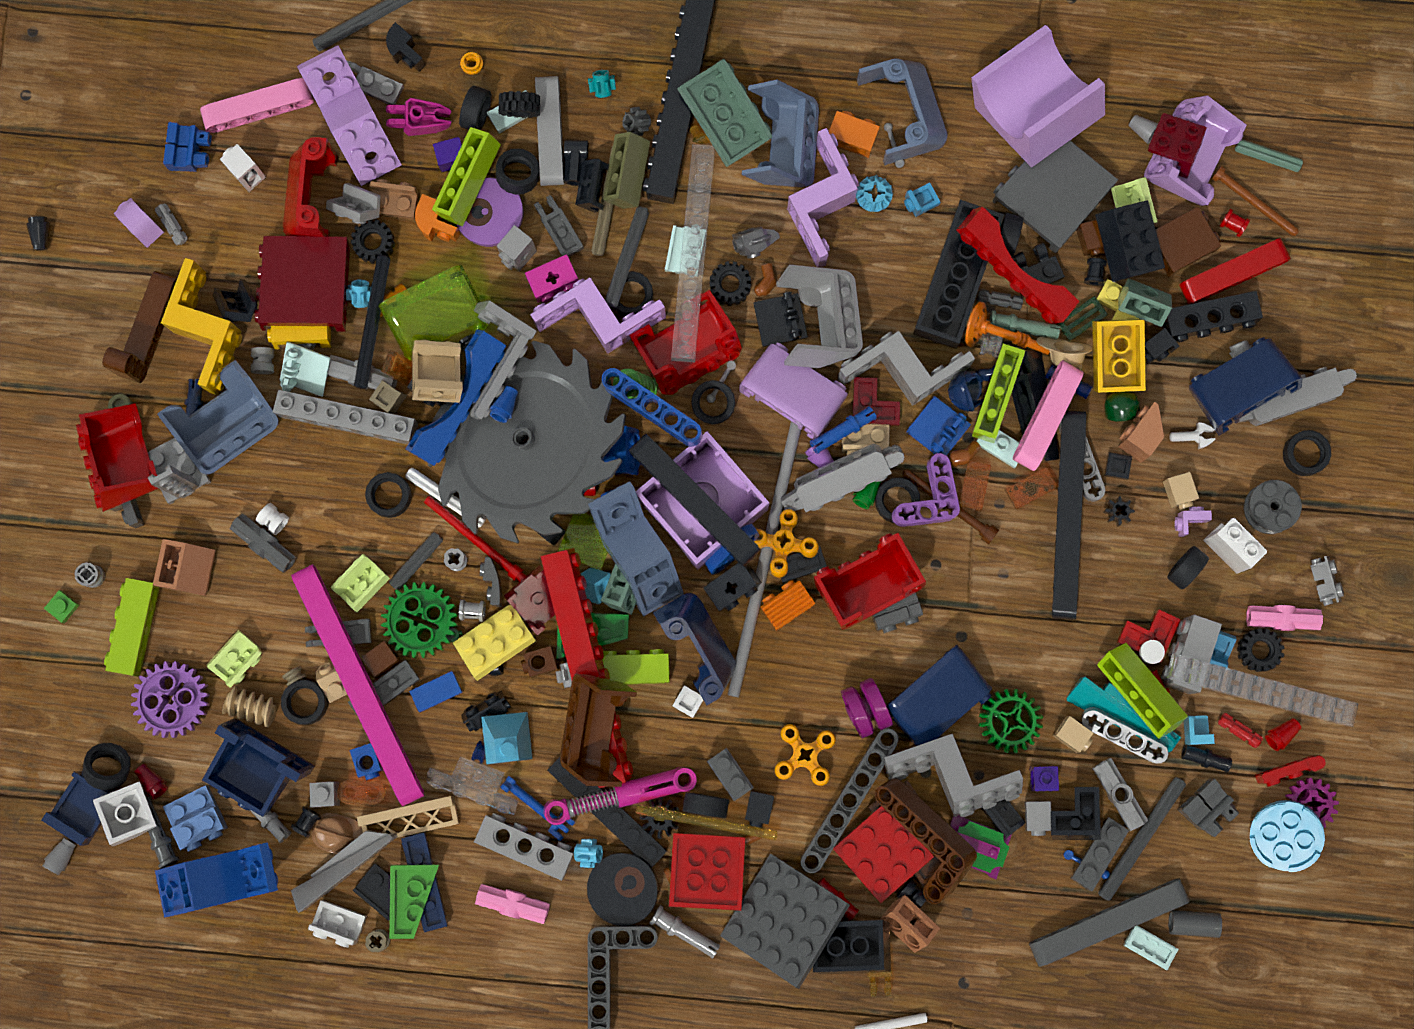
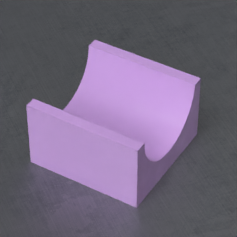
[971,25,1105,168]
[636,431,769,570]

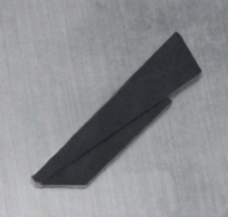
[1012,350,1059,461]

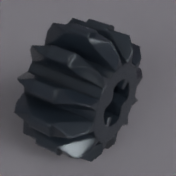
[640,797,681,839]

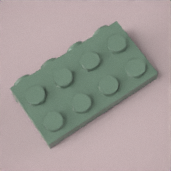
[677,59,772,167]

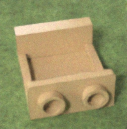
[412,340,463,403]

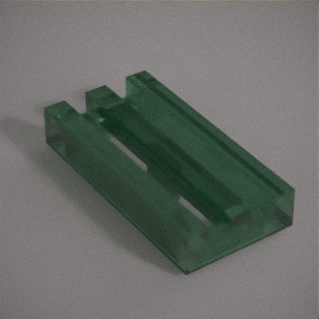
[1056,296,1108,341]

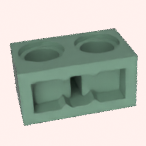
[601,564,636,615]

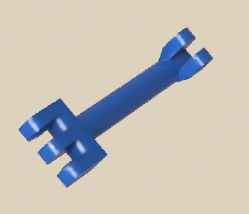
[500,776,576,841]

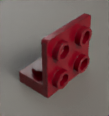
[1148,113,1207,179]

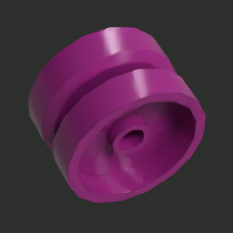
[841,678,893,739]

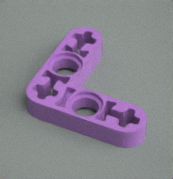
[892,453,960,527]

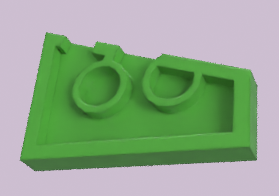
[389,864,439,939]

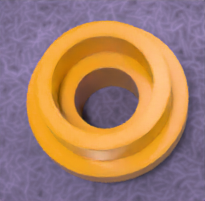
[460,52,483,75]

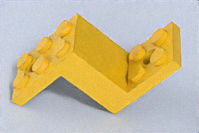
[161,258,242,396]

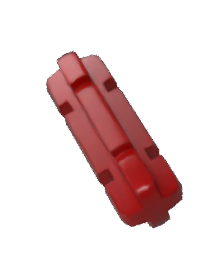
[1218,713,1263,748]

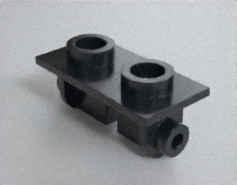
[461,690,511,732]

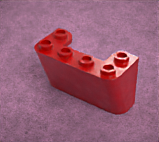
[629,290,742,395]
[76,403,159,512]
[814,533,926,630]

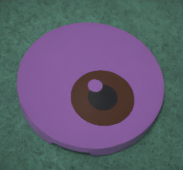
[457,178,523,247]

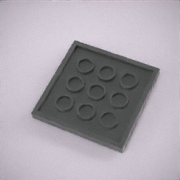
[720,854,850,989]

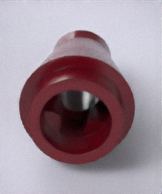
[134,764,168,799]

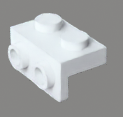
[308,900,367,948]

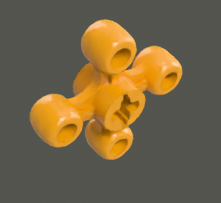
[754,509,819,578]
[774,724,836,786]

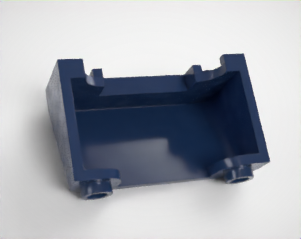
[1189,337,1303,436]
[653,593,736,705]
[886,645,992,746]

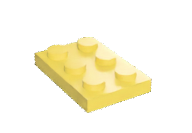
[453,604,536,681]

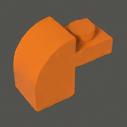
[415,194,460,242]

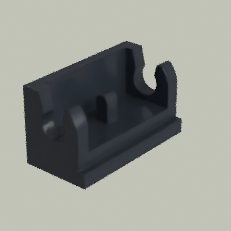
[575,158,610,213]
[981,799,1026,839]

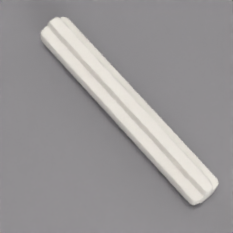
[405,468,486,527]

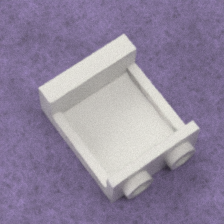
[1203,518,1267,574]

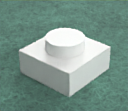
[673,686,703,718]

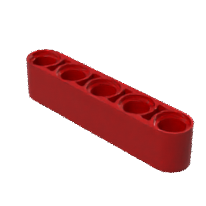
[1179,238,1291,305]

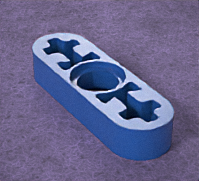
[705,524,759,575]

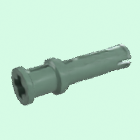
[989,310,1060,339]

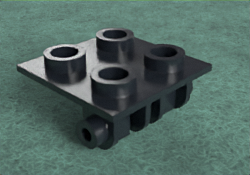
[753,292,808,347]

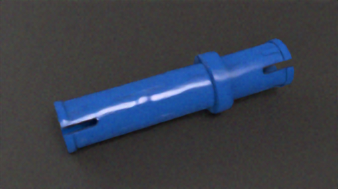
[810,406,877,454]

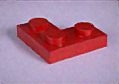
[1116,610,1181,663]

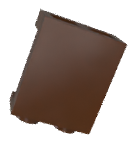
[1156,207,1221,278]

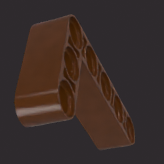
[102,271,177,383]
[875,778,977,904]

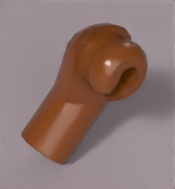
[754,264,776,297]
[948,441,981,467]

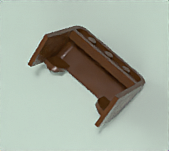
[560,674,637,787]

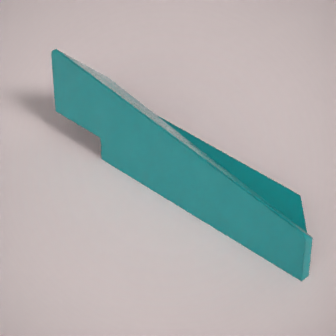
[1066,677,1181,752]

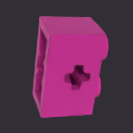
[525,254,579,303]

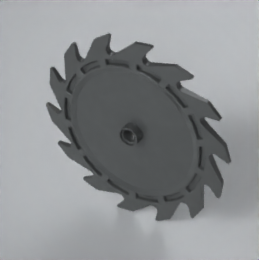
[428,341,626,544]

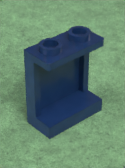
[41,771,115,846]

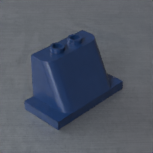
[202,718,315,817]

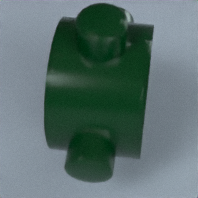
[447,627,463,645]

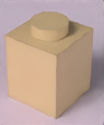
[1163,472,1199,510]
[1053,716,1093,753]

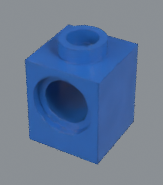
[350,743,383,781]

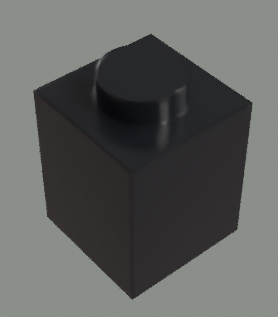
[745,791,774,828]

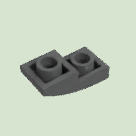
[480,557,502,607]

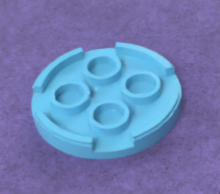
[1250,800,1325,872]

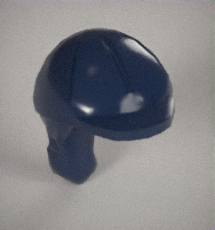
[948,365,996,412]

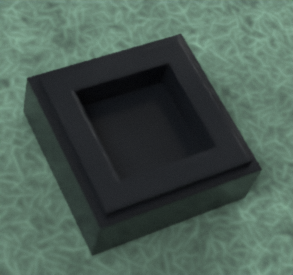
[1104,452,1132,480]

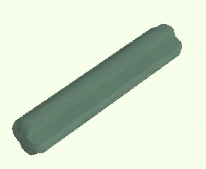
[1235,139,1303,172]

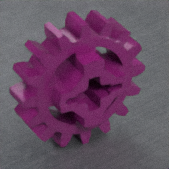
[1285,778,1339,828]

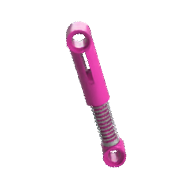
[543,766,697,825]

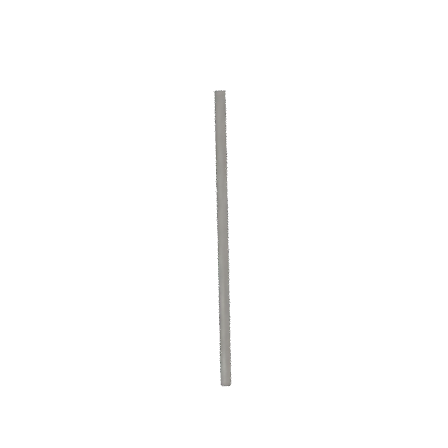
[727,422,801,698]

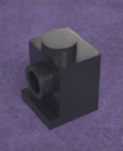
[1145,328,1179,364]

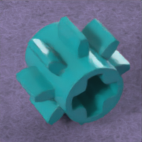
[588,70,616,98]

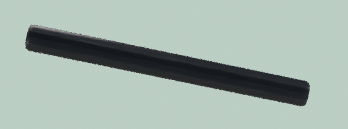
[354,255,390,389]

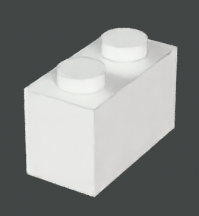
[220,144,266,192]

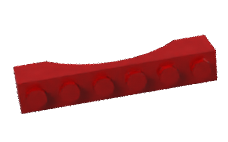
[956,206,1080,324]

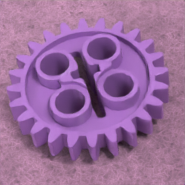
[131,661,210,738]

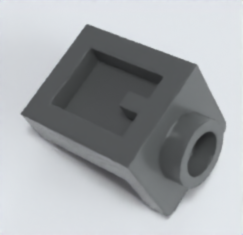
[110,499,145,528]

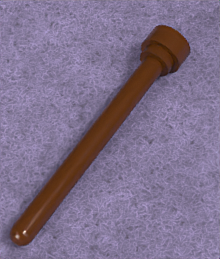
[902,469,999,545]

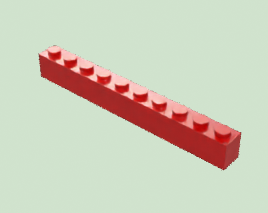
[541,548,633,788]

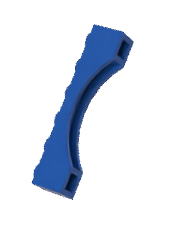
[405,330,506,466]

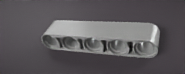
[535,76,564,186]

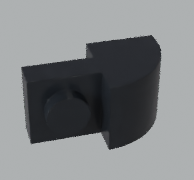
[386,22,425,72]

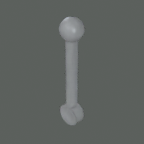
[884,123,904,168]
[707,361,736,403]

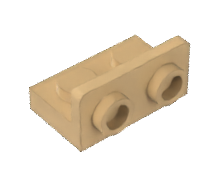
[842,424,889,455]

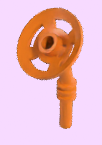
[965,302,1050,355]

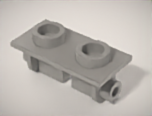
[1310,556,1344,606]

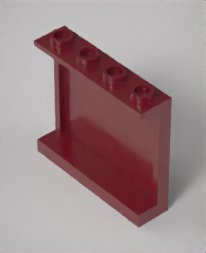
[255,236,350,332]

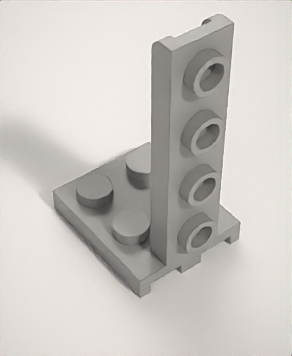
[470,301,536,420]
[148,438,211,504]

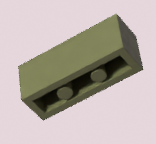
[603,132,650,209]

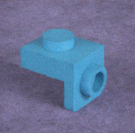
[904,183,941,217]
[1209,631,1237,669]

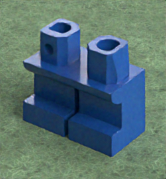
[163,122,212,172]

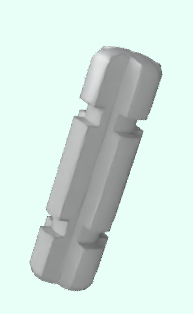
[155,204,188,245]

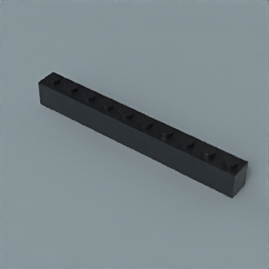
[643,0,716,204]

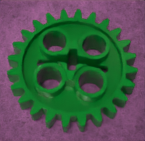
[381,582,458,659]

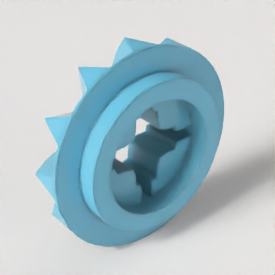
[856,175,893,212]

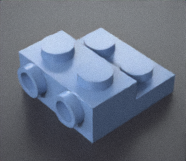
[163,785,228,852]

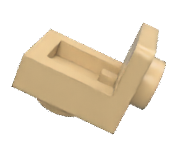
[315,662,347,703]

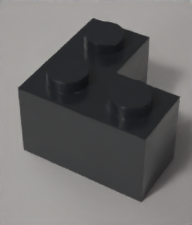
[1051,787,1101,840]

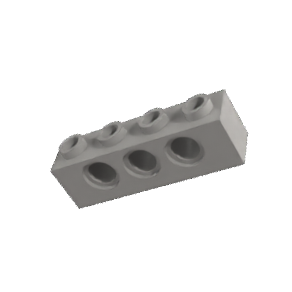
[474,813,574,881]

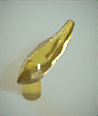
[690,125,710,144]

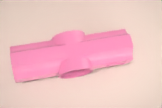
[1246,605,1323,631]
[475,884,550,924]

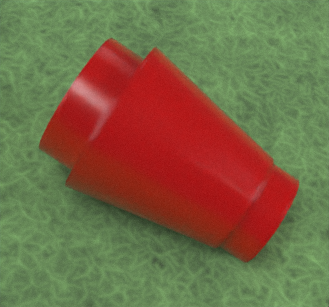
[1265,718,1302,751]

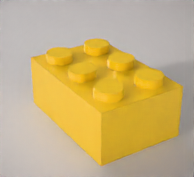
[1092,319,1146,393]

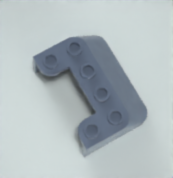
[157,360,278,474]

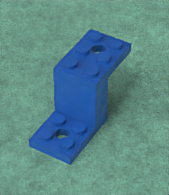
[155,842,278,918]

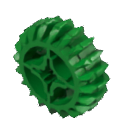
[979,689,1043,753]

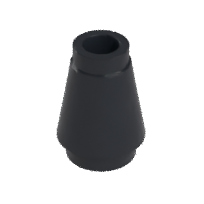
[26,216,50,251]

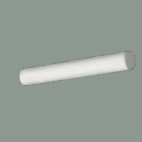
[854,1013,927,1029]

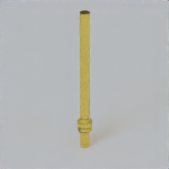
[636,804,777,840]

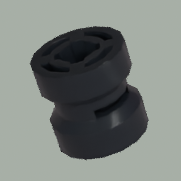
[896,878,926,908]

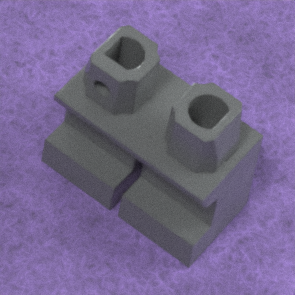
[1177,778,1239,837]

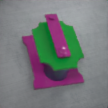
[950,815,1012,879]

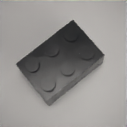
[1095,200,1165,282]
[813,920,891,974]

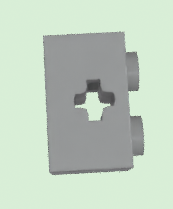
[496,225,537,272]

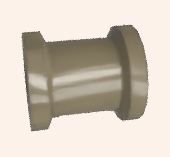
[365,929,391,952]

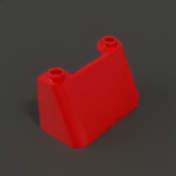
[283,137,337,237]

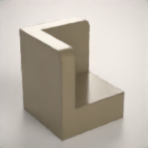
[369,380,407,414]

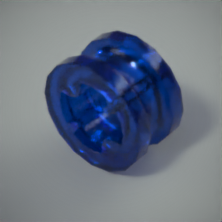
[471,741,486,765]

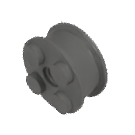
[1244,480,1302,534]

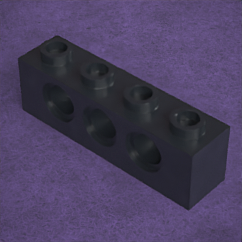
[1163,291,1263,343]

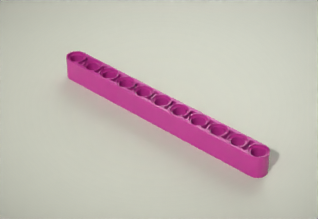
[291,564,425,806]

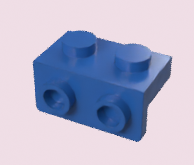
[603,426,640,475]

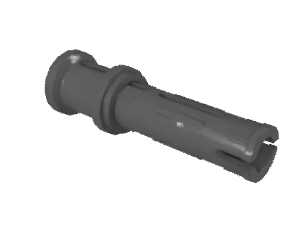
[146,796,180,869]

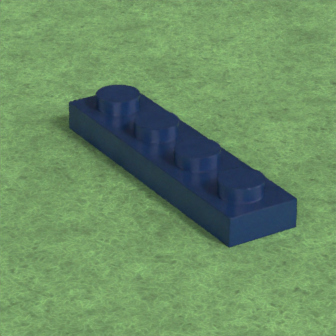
[401,832,449,932]

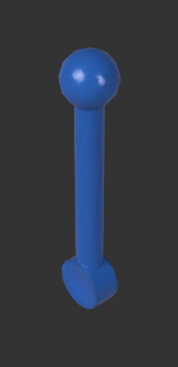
[1063,850,1110,879]

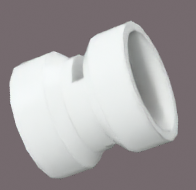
[256,503,289,535]

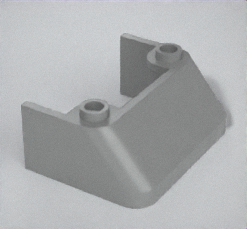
[776,265,863,368]

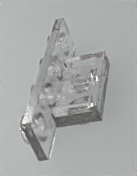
[426,756,518,815]

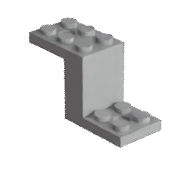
[838,331,975,406]
[884,734,1023,817]

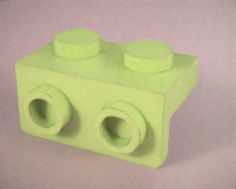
[1111,177,1157,223]
[331,554,390,612]
[207,630,262,687]

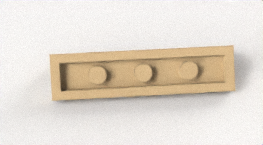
[357,796,459,838]

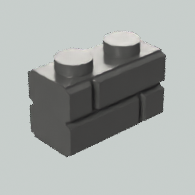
[872,593,923,634]
[707,748,754,801]

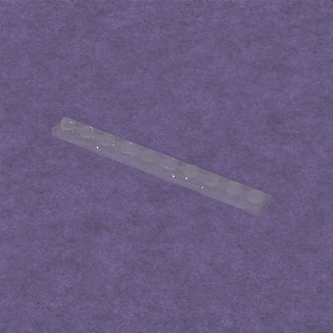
[671,144,715,363]

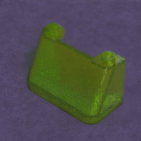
[379,265,491,363]

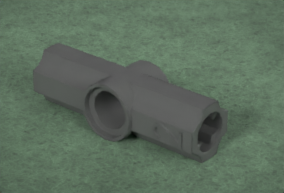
[229,513,297,573]

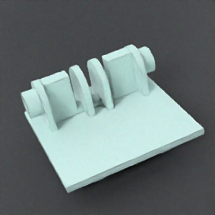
[280,341,331,397]

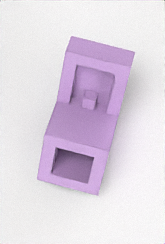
[114,198,164,248]

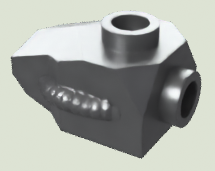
[732,227,780,259]

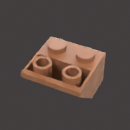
[1118,402,1164,463]
[153,539,216,596]

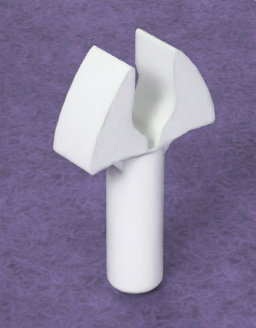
[1169,422,1215,449]

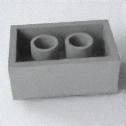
[1161,615,1222,694]

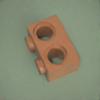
[880,895,940,953]

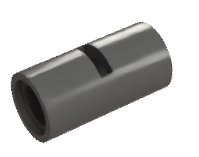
[1168,910,1222,938]

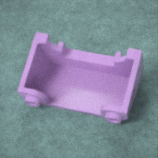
[1144,96,1247,206]
[739,343,848,440]

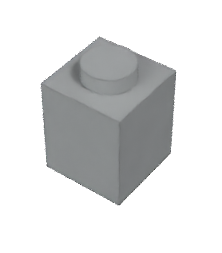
[310,782,340,807]
[1025,801,1051,836]

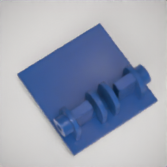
[906,396,971,456]

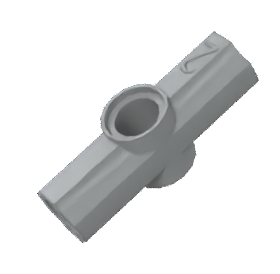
[327,355,398,390]
[1092,758,1148,831]

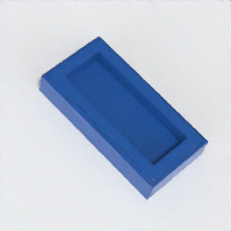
[409,671,463,713]

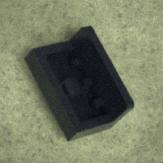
[213,279,258,322]

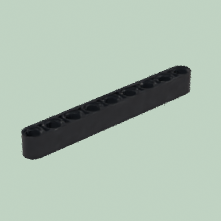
[1052,411,1086,620]

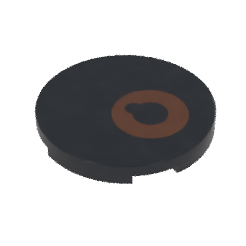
[587,853,658,926]

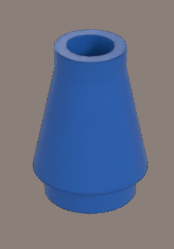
[490,386,518,423]

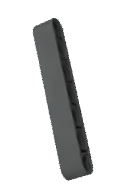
[800,729,898,873]
[1029,878,1190,967]

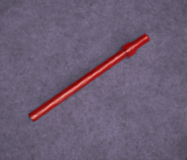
[424,496,526,582]

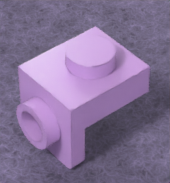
[1175,507,1212,537]

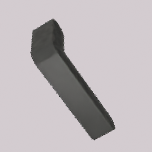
[588,925,658,1029]

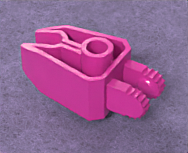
[386,98,451,136]

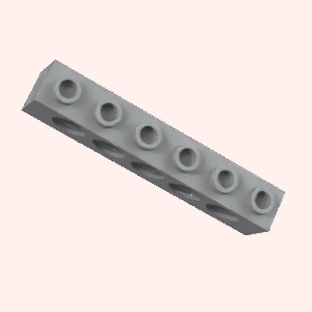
[273,390,419,445]

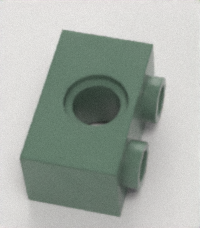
[1118,278,1172,327]

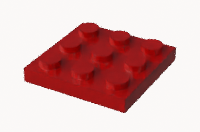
[833,806,935,904]
[669,833,745,911]

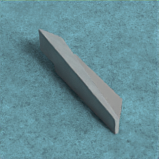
[291,830,398,913]

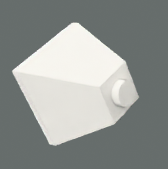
[93,782,156,847]

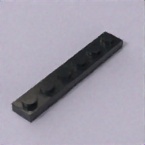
[547,757,667,867]

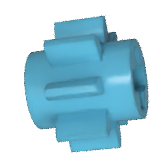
[346,279,371,308]
[574,839,603,868]

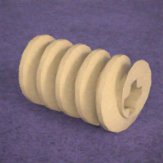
[222,686,277,727]

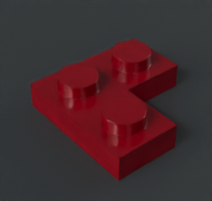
[853,377,900,426]

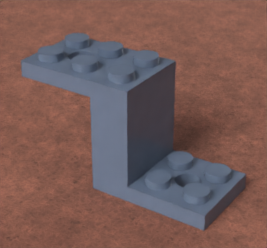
[588,481,684,616]

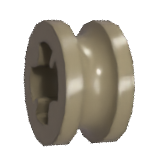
[282,666,307,687]

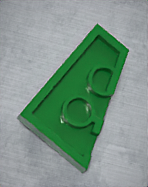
[556,613,629,659]

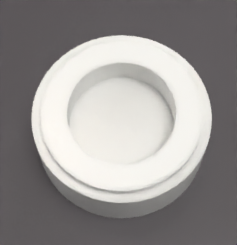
[1139,640,1165,664]

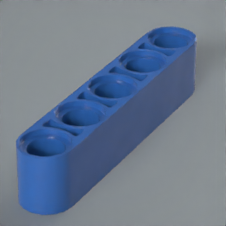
[602,368,702,447]

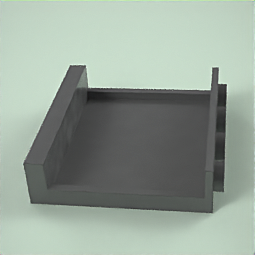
[992,141,1118,254]

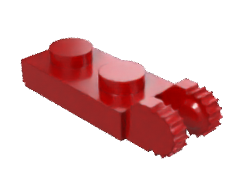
[1255,755,1326,787]

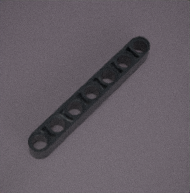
[628,433,761,567]

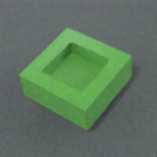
[44,590,79,623]

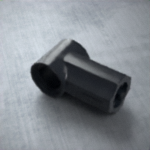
[564,139,589,186]

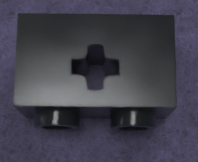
[704,563,762,611]

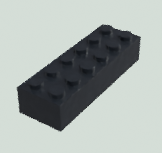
[913,200,1004,349]

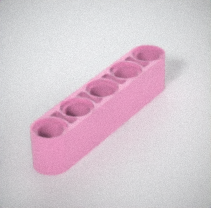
[200,78,313,133]
[1012,360,1084,471]

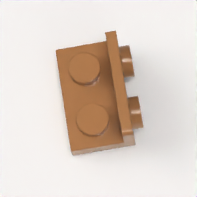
[370,179,419,220]

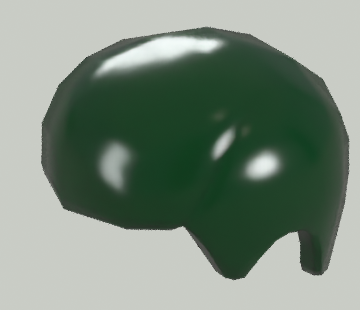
[1104,391,1140,422]

